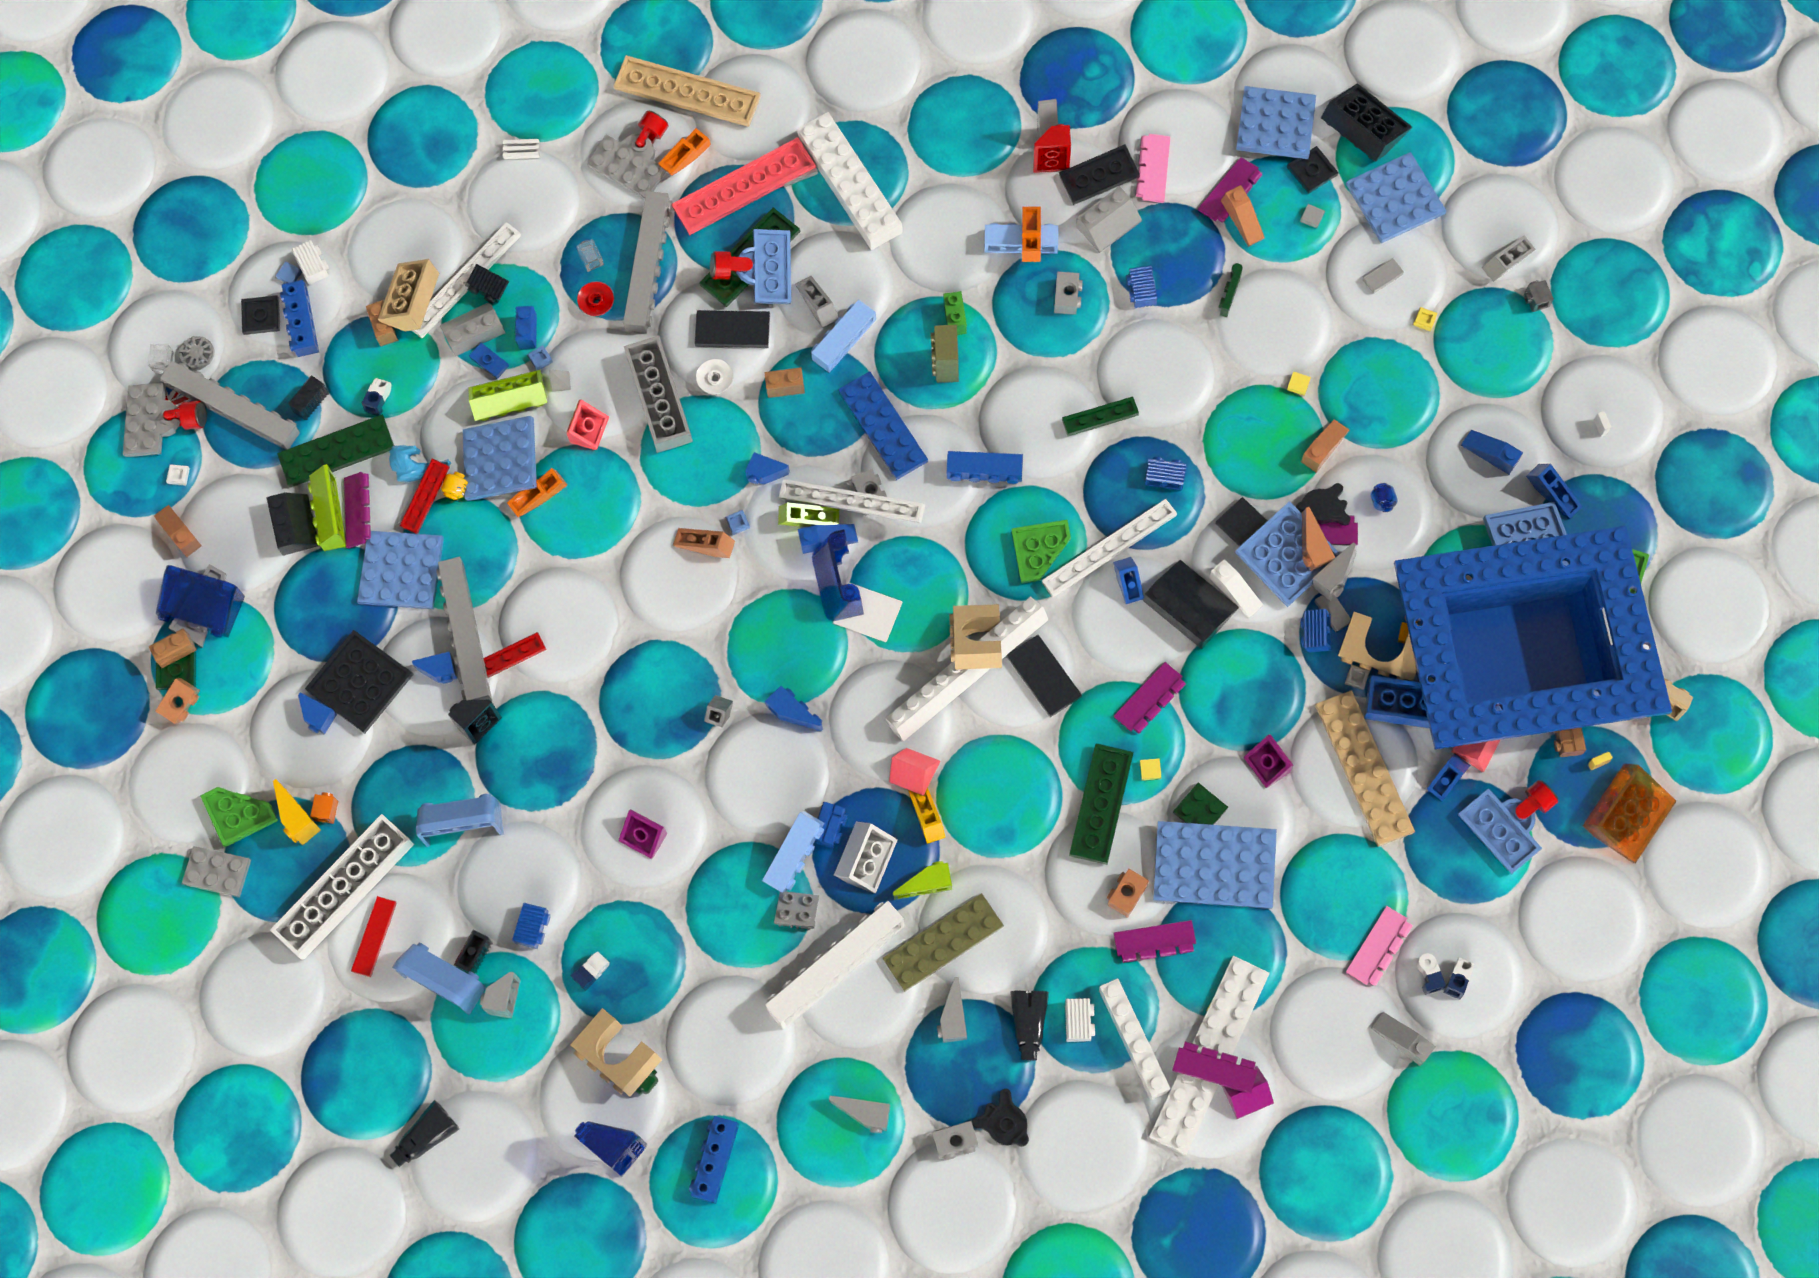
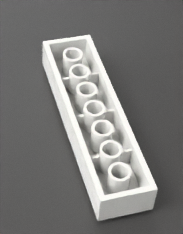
[797,112,902,250]
[270,814,414,960]
[765,901,905,1030]

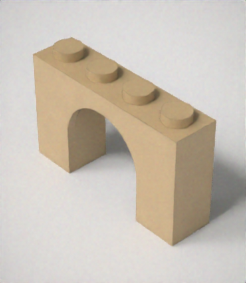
[949,604,1002,670]
[1338,612,1417,681]
[570,1008,662,1097]

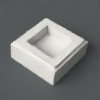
[1594,411,1611,437]
[166,465,190,486]

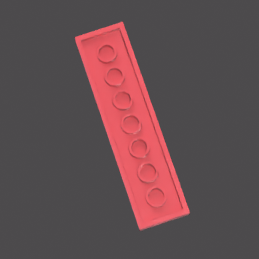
[672,137,816,236]

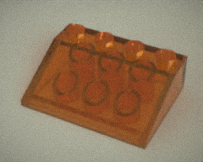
[1583,764,1676,864]

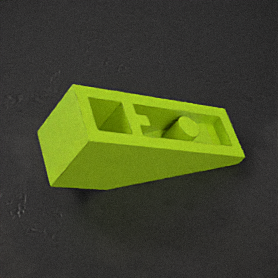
[778,503,840,527]
[893,861,952,900]

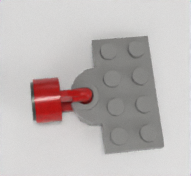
[587,110,669,198]
[123,383,207,457]

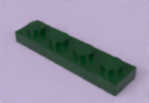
[1062,396,1139,437]

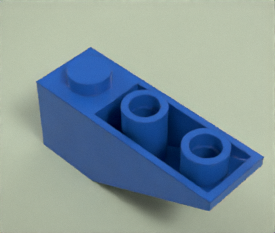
[765,686,823,731]

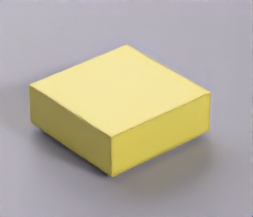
[1413,307,1438,332]
[1287,371,1311,396]
[1588,752,1613,770]
[1140,759,1161,781]

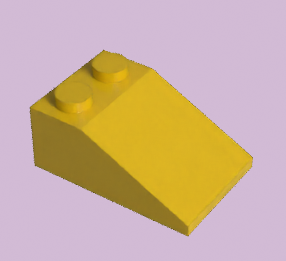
[273,779,321,845]

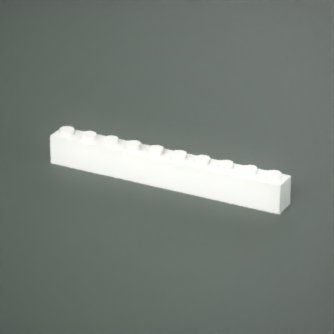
[886,597,1048,742]

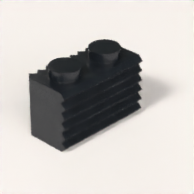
[465,264,509,303]
[288,375,329,420]
[453,930,493,974]

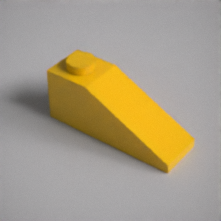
[908,788,946,844]

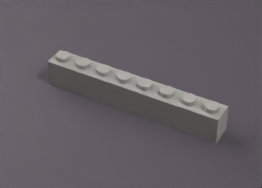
[623,191,672,333]
[160,361,300,450]
[436,557,492,701]

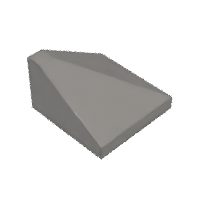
[549,370,571,392]

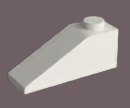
[1209,559,1263,618]

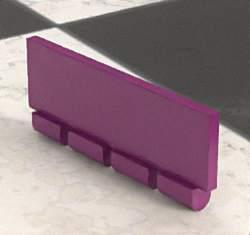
[1198,157,1262,223]
[344,472,371,549]
[1319,515,1358,545]
[1114,662,1186,734]
[1113,920,1196,963]
[1172,1041,1258,1094]

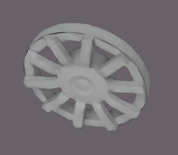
[179,336,214,369]

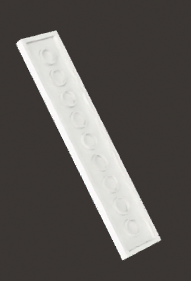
[1149,956,1270,1155]

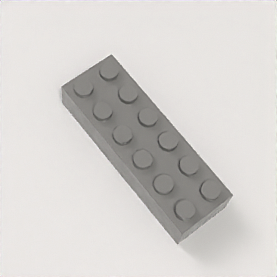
[624,336,693,453]

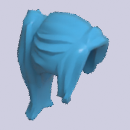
[389,445,451,482]

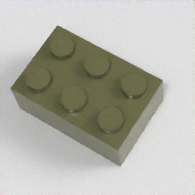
[931,325,959,383]

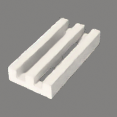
[503,139,540,159]

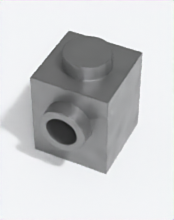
[1524,280,1554,312]
[704,695,733,727]

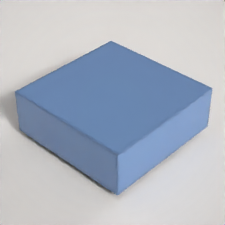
[276,262,302,283]
[527,346,553,370]
[725,510,750,535]

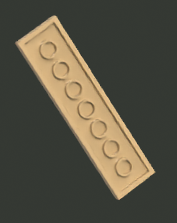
[614,56,761,127]
[1315,690,1415,847]

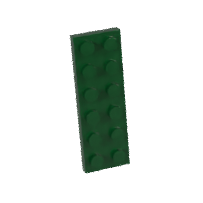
[699,207,801,307]
[277,414,395,488]
[1069,743,1134,865]

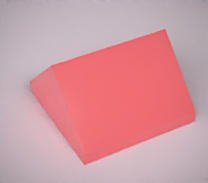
[566,399,609,450]
[1451,740,1500,772]
[889,748,940,796]

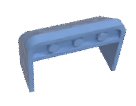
[416,794,504,847]
[392,942,486,1015]

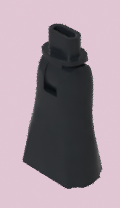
[1010,990,1049,1061]
[390,1100,460,1167]

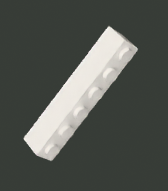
[1099,978,1171,1100]

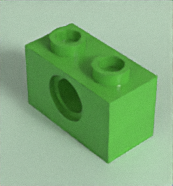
[943,291,967,335]

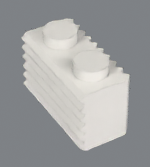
[291,240,329,285]
[1065,998,1095,1042]

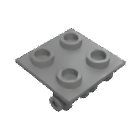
[774,892,819,930]

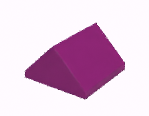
[1243,734,1293,788]
[618,809,667,859]
[1222,1066,1274,1119]

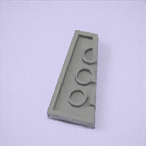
[169,564,227,648]

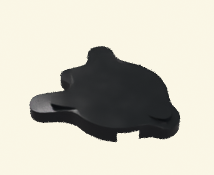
[1296,483,1351,526]
[972,1089,1029,1147]

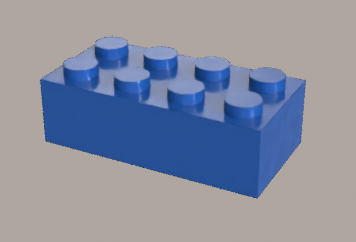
[1364,676,1430,728]

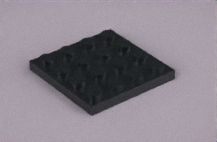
[305,630,414,734]

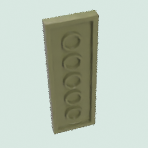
[883,893,1004,992]

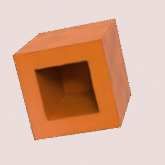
[310,792,338,824]

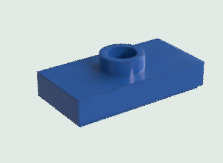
[469,343,509,379]

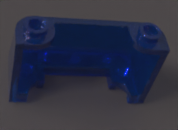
[812,529,864,621]
[155,565,245,638]
[574,1121,647,1177]

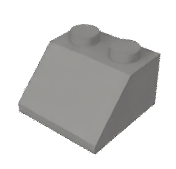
[480,972,521,1019]

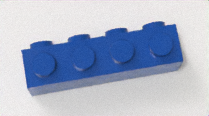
[280,280,319,357]
[946,451,1023,484]
[689,1116,739,1204]

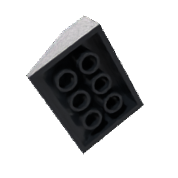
[1321,83,1412,162]
[1143,560,1239,649]

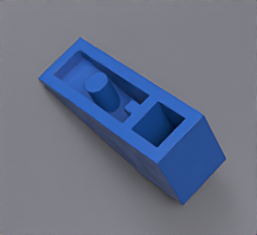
[1461,430,1523,475]
[1526,464,1583,519]
[798,524,858,554]

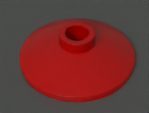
[577,282,614,316]

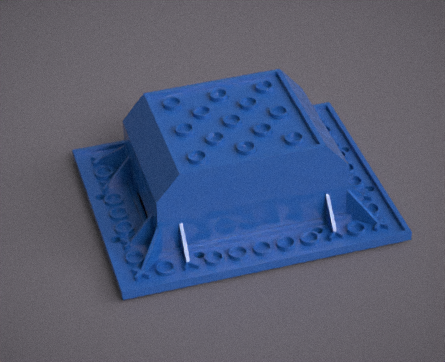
[1394,526,1672,750]

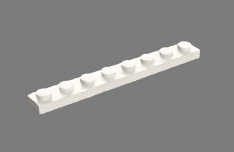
[412,222,521,338]
[779,479,925,523]
[1042,499,1177,597]

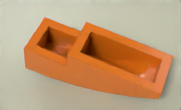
[658,128,711,175]
[1022,206,1041,262]
[507,468,568,517]

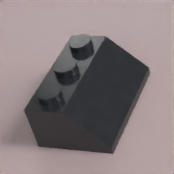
[266,492,320,556]
[448,699,502,745]

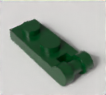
[1218,263,1243,317]

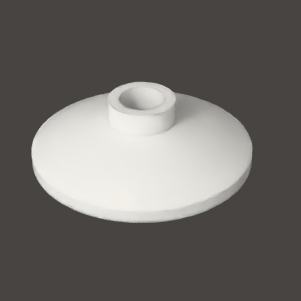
[696,359,733,394]

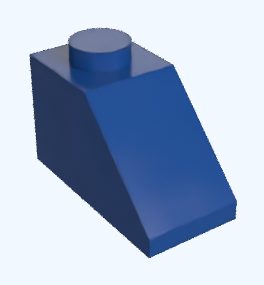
[745,452,790,485]
[1113,557,1144,604]
[412,652,457,684]
[298,692,337,734]
[1427,754,1471,801]

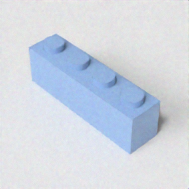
[985,223,1058,254]
[811,299,876,373]
[762,811,824,893]

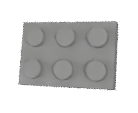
[182,846,251,897]

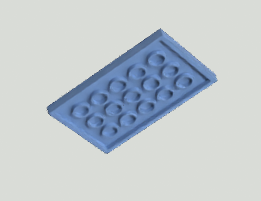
[1153,821,1277,909]

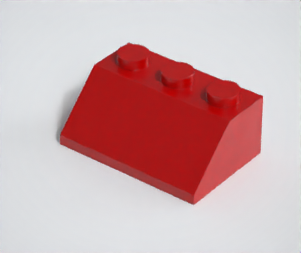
[1033,124,1071,173]

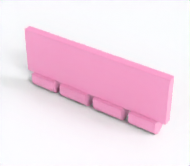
[1136,134,1170,203]
[1346,906,1412,986]

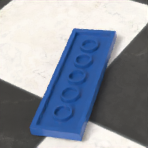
[838,371,928,480]

